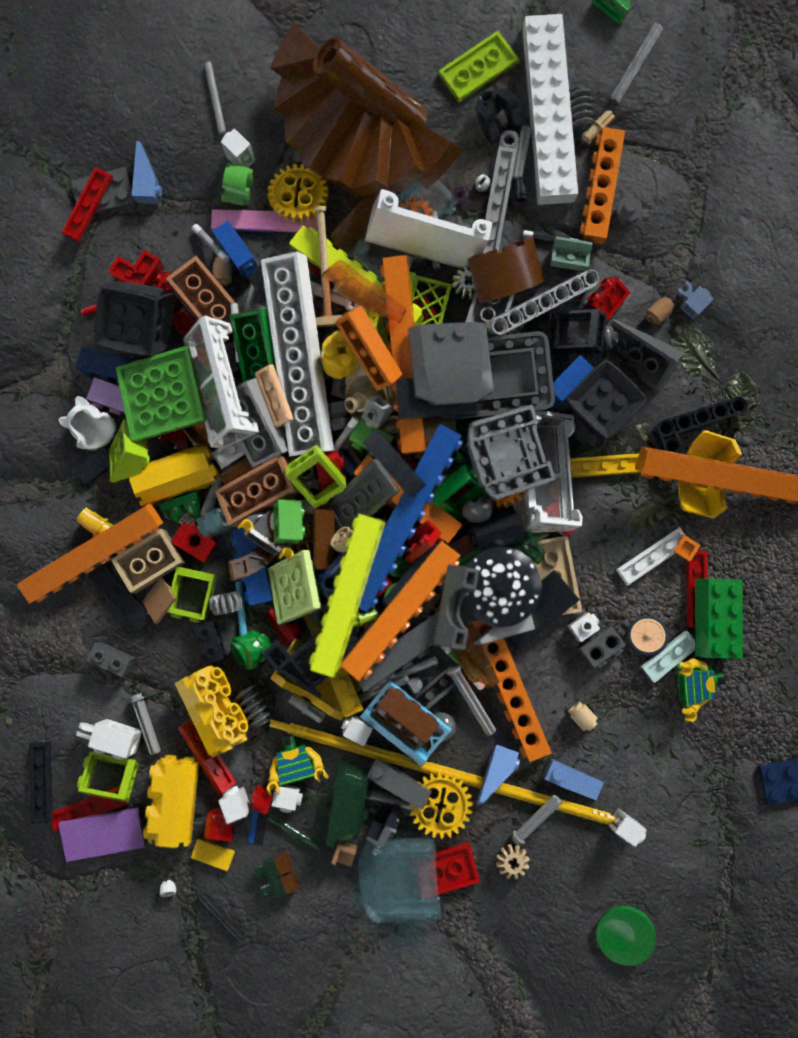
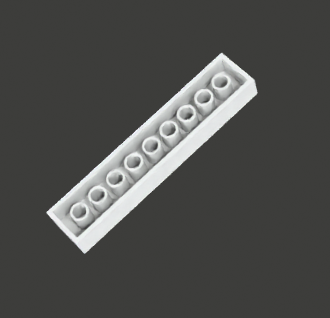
[523,14,578,205]
[261,252,334,456]

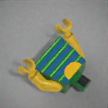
[676,658,725,722]
[267,735,328,795]

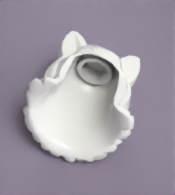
[59,396,116,451]

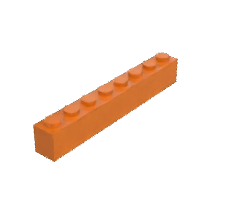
[16,503,163,604]
[340,541,460,682]

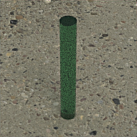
[267,814,321,850]

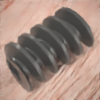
[569,87,594,132]
[235,684,273,728]

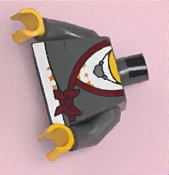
[238,510,294,562]

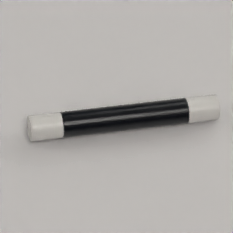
[523,230,579,243]

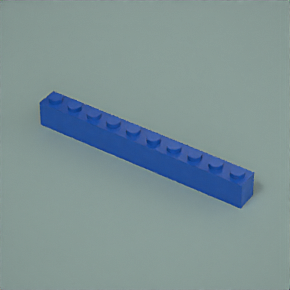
[359,424,463,612]

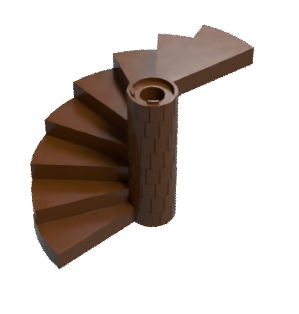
[270,23,462,196]

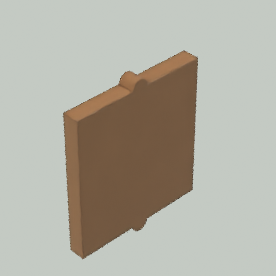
[142,577,176,624]

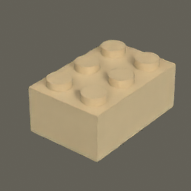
[111,529,186,593]

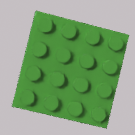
[116,345,207,442]

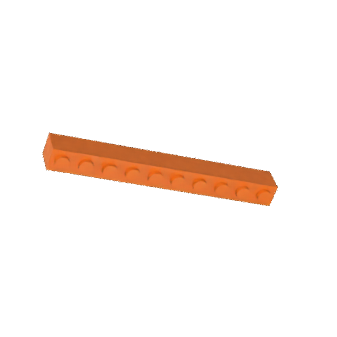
[380,255,427,455]
[635,446,798,504]

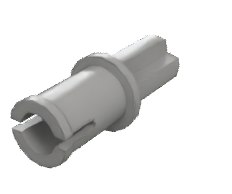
[288,694,326,723]

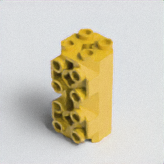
[129,446,220,507]
[174,665,248,757]
[143,755,199,848]

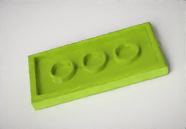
[438,31,519,103]

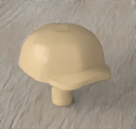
[344,364,396,422]

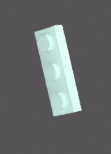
[641,631,695,683]

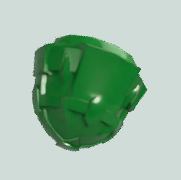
[230,631,270,669]

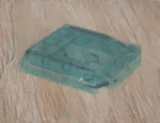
[358,837,441,922]

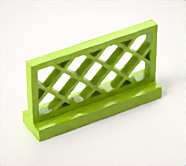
[390,271,452,342]

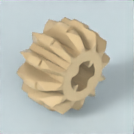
[496,844,530,879]

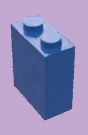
[212,220,258,280]
[548,355,594,409]

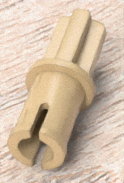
[581,111,614,144]

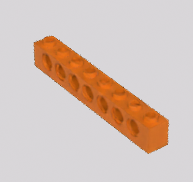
[467,619,552,762]

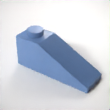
[132,141,162,204]
[476,745,520,806]
[542,758,604,800]

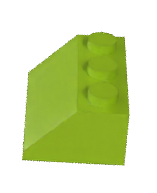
[109,420,150,483]

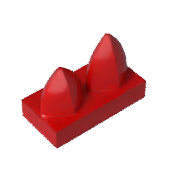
[265,607,302,647]

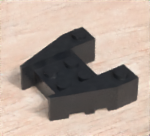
[261,602,350,698]

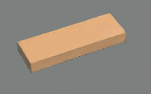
[255,365,294,427]

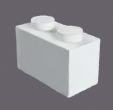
[221,129,256,167]
[219,786,252,824]
[608,808,647,847]

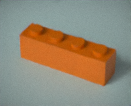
[335,305,402,391]

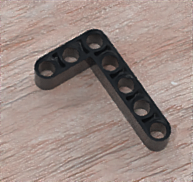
[653,397,748,454]

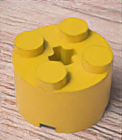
[321,331,360,379]

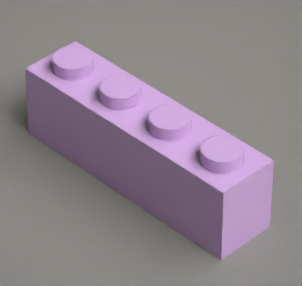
[86,378,125,416]

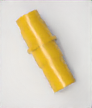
[76,507,133,549]

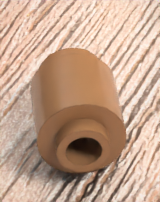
[646,297,675,325]

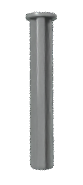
[447,665,496,736]

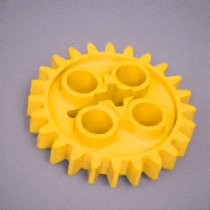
[268,164,329,223]
[409,772,473,839]

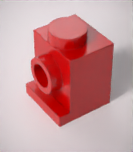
[251,785,275,815]

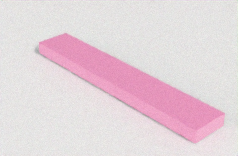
[211,210,318,232]

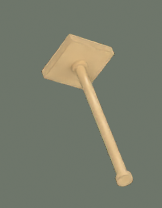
[315,206,343,328]

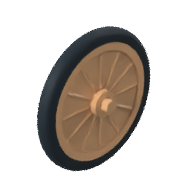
[627,616,669,656]

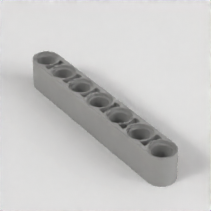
[485,270,599,337]

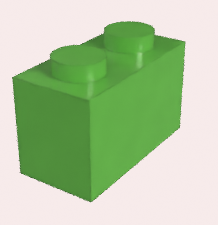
[273,500,305,544]

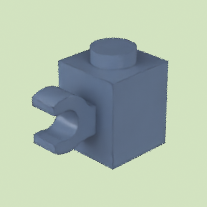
[676,281,714,320]

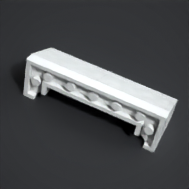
[365,189,493,271]

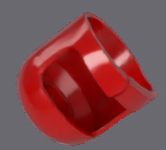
[203,808,234,842]

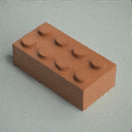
[166,256,244,331]
[215,455,301,527]

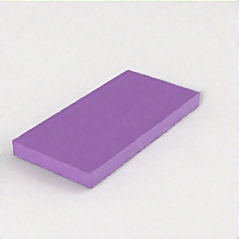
[59,807,146,862]

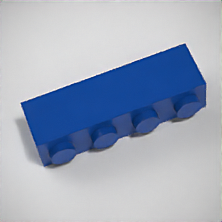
[231,528,273,606]

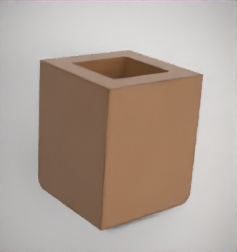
[332,840,358,867]

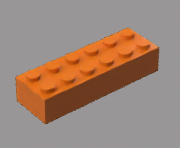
[354,455,462,545]

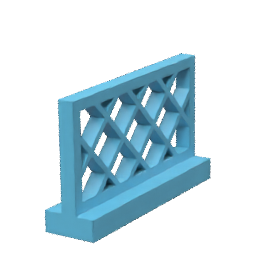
[360,680,451,766]

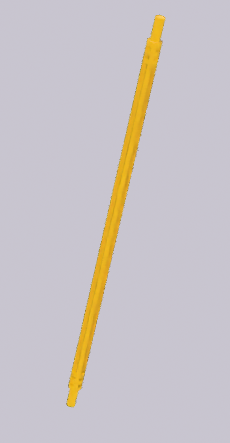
[269,719,622,825]

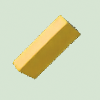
[191,838,235,871]

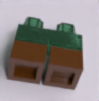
[254,850,300,898]

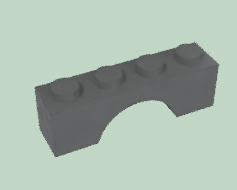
[434,564,479,650]

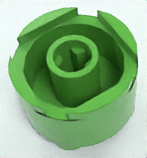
[221,163,253,206]

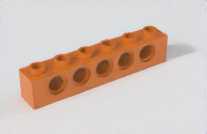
[579,127,625,245]

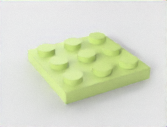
[267,550,320,624]

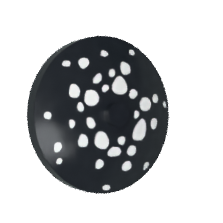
[463,547,542,627]

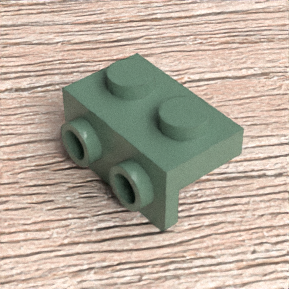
[550,237,593,272]

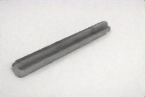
[610,23,663,104]

